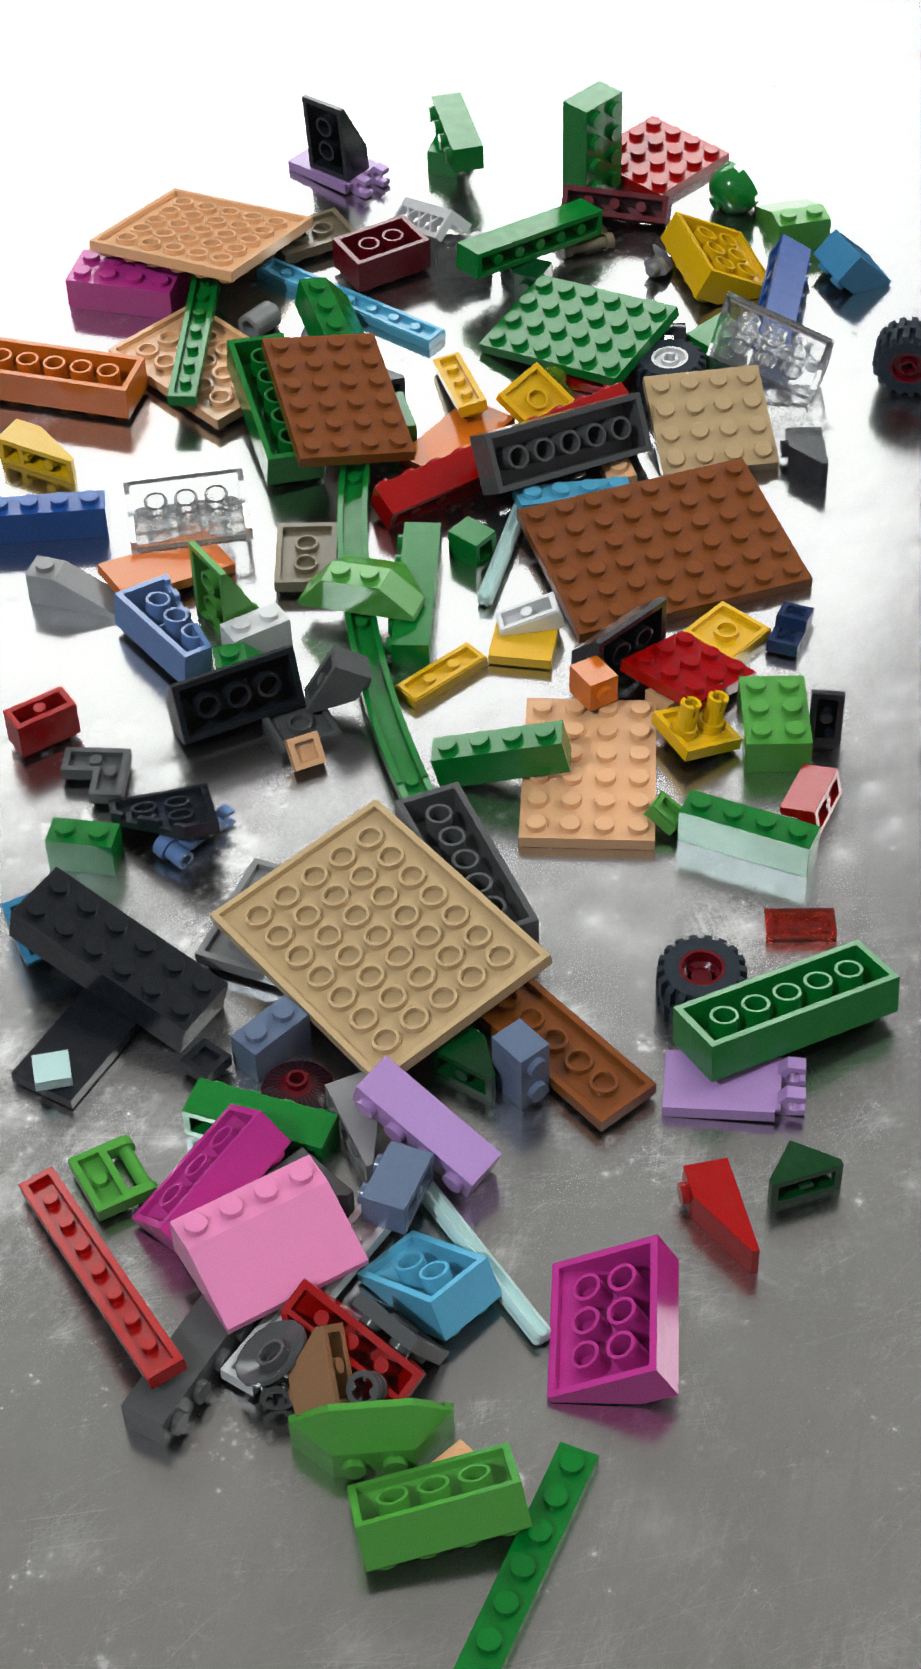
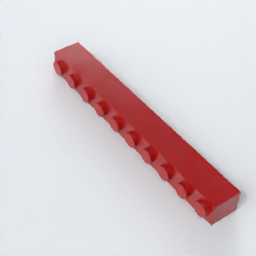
[370,382,629,530]

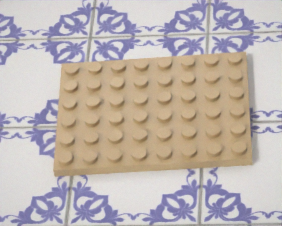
[209,799,552,1075]

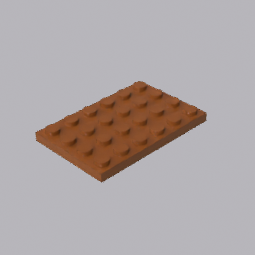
[261,333,416,468]

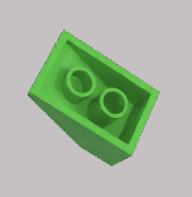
[754,199,831,249]
[188,540,259,639]

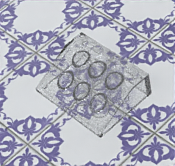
[706,291,835,402]
[122,468,254,555]

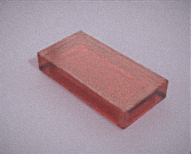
[763,908,837,943]

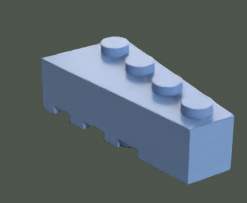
[114,574,212,682]

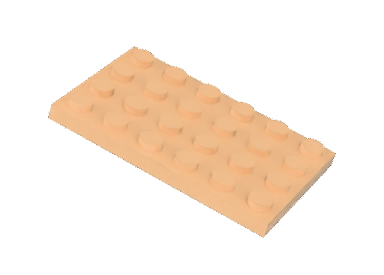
[108,306,249,430]
[518,698,657,850]

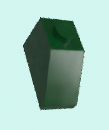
[500,258,552,298]
[430,1026,496,1103]

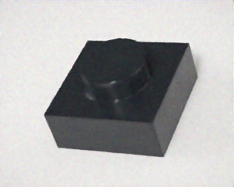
[179,1038,232,1081]

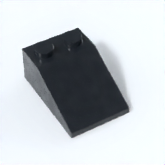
[301,94,369,182]

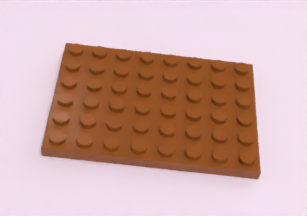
[517,458,813,643]

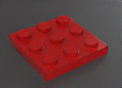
[620,631,756,711]

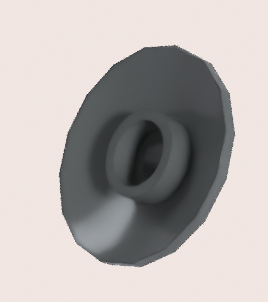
[235,1320,307,1387]

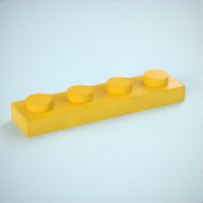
[432,351,489,418]

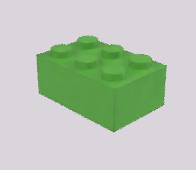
[737,675,813,773]

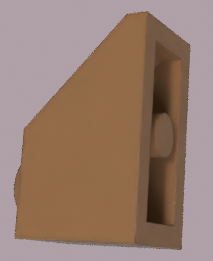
[288,1322,352,1414]

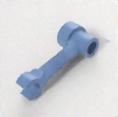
[152,804,236,869]

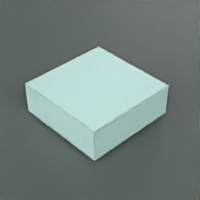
[31,1049,73,1092]

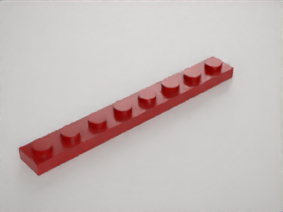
[18,1166,188,1389]

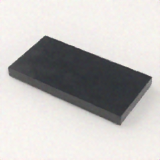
[11,988,141,1109]

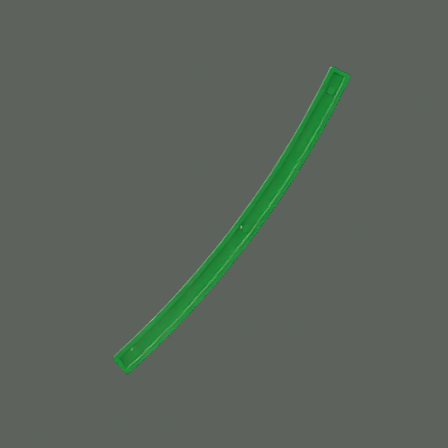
[337,463,434,799]

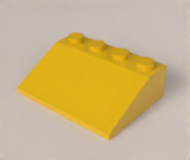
[660,211,766,305]

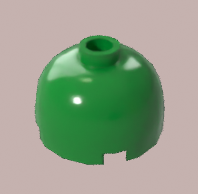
[708,161,759,216]

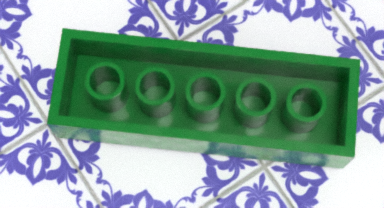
[227,333,325,486]
[673,939,900,1082]

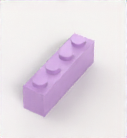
[352,1055,502,1197]

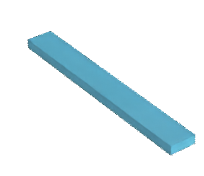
[257,258,446,351]

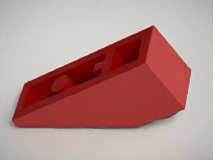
[677,1157,760,1275]

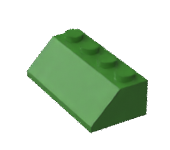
[347,1442,533,1572]

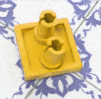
[651,690,742,762]

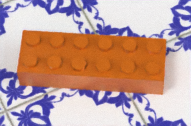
[0,337,148,419]

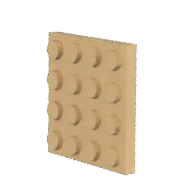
[642,365,780,476]

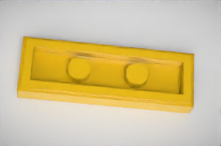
[394,642,488,710]

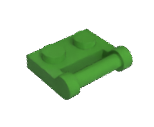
[68,1135,159,1222]

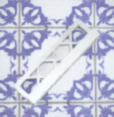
[392,196,472,242]

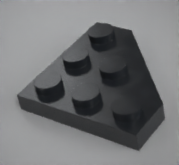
[108,783,220,840]

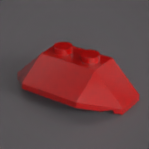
[280,1278,426,1400]

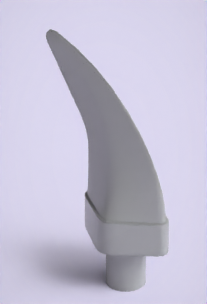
[643,244,673,278]

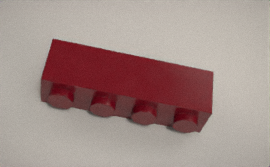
[561,184,673,226]

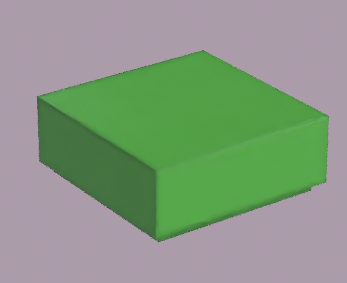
[644,791,681,836]

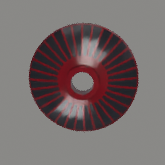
[261,1061,333,1109]

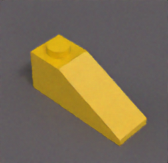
[0,419,78,485]

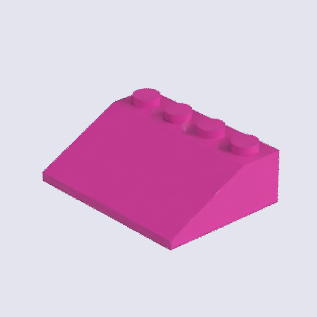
[547,1234,679,1404]

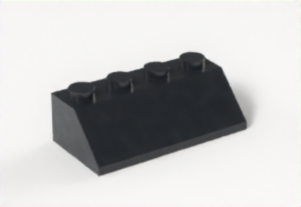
[166,644,306,745]

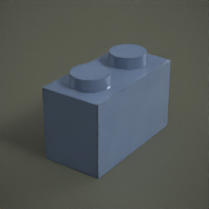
[230,995,312,1083]
[492,1018,550,1110]
[357,1140,434,1235]

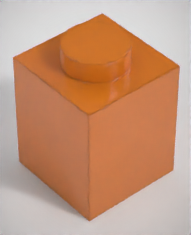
[569,655,618,712]

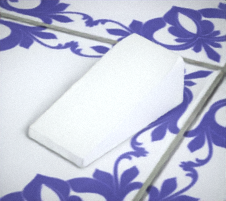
[494,592,565,636]

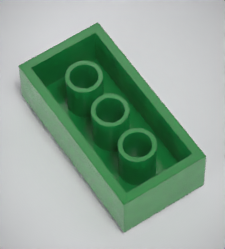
[563,80,623,190]

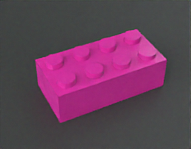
[65,249,189,319]

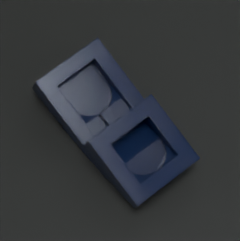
[765,601,815,657]

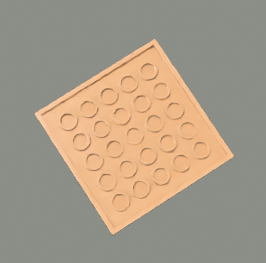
[89,188,313,283]

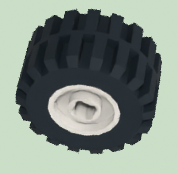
[634,338,706,404]

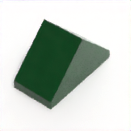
[767,1140,844,1208]

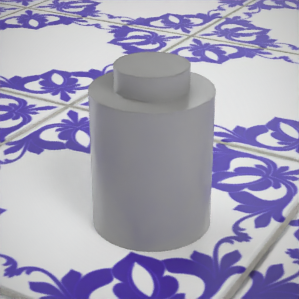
[238,301,281,337]

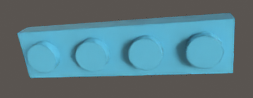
[512,476,630,509]

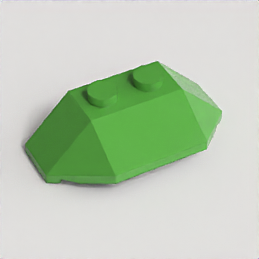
[298,555,425,622]
[288,1398,455,1479]

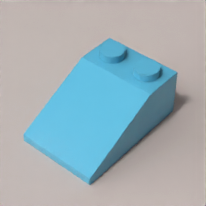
[357,1230,502,1341]

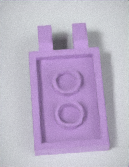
[288,148,391,199]
[662,1049,807,1122]

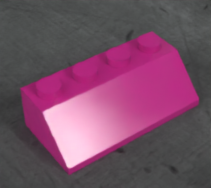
[131,1104,291,1254]

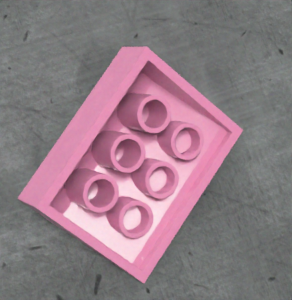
[169,1155,369,1335]

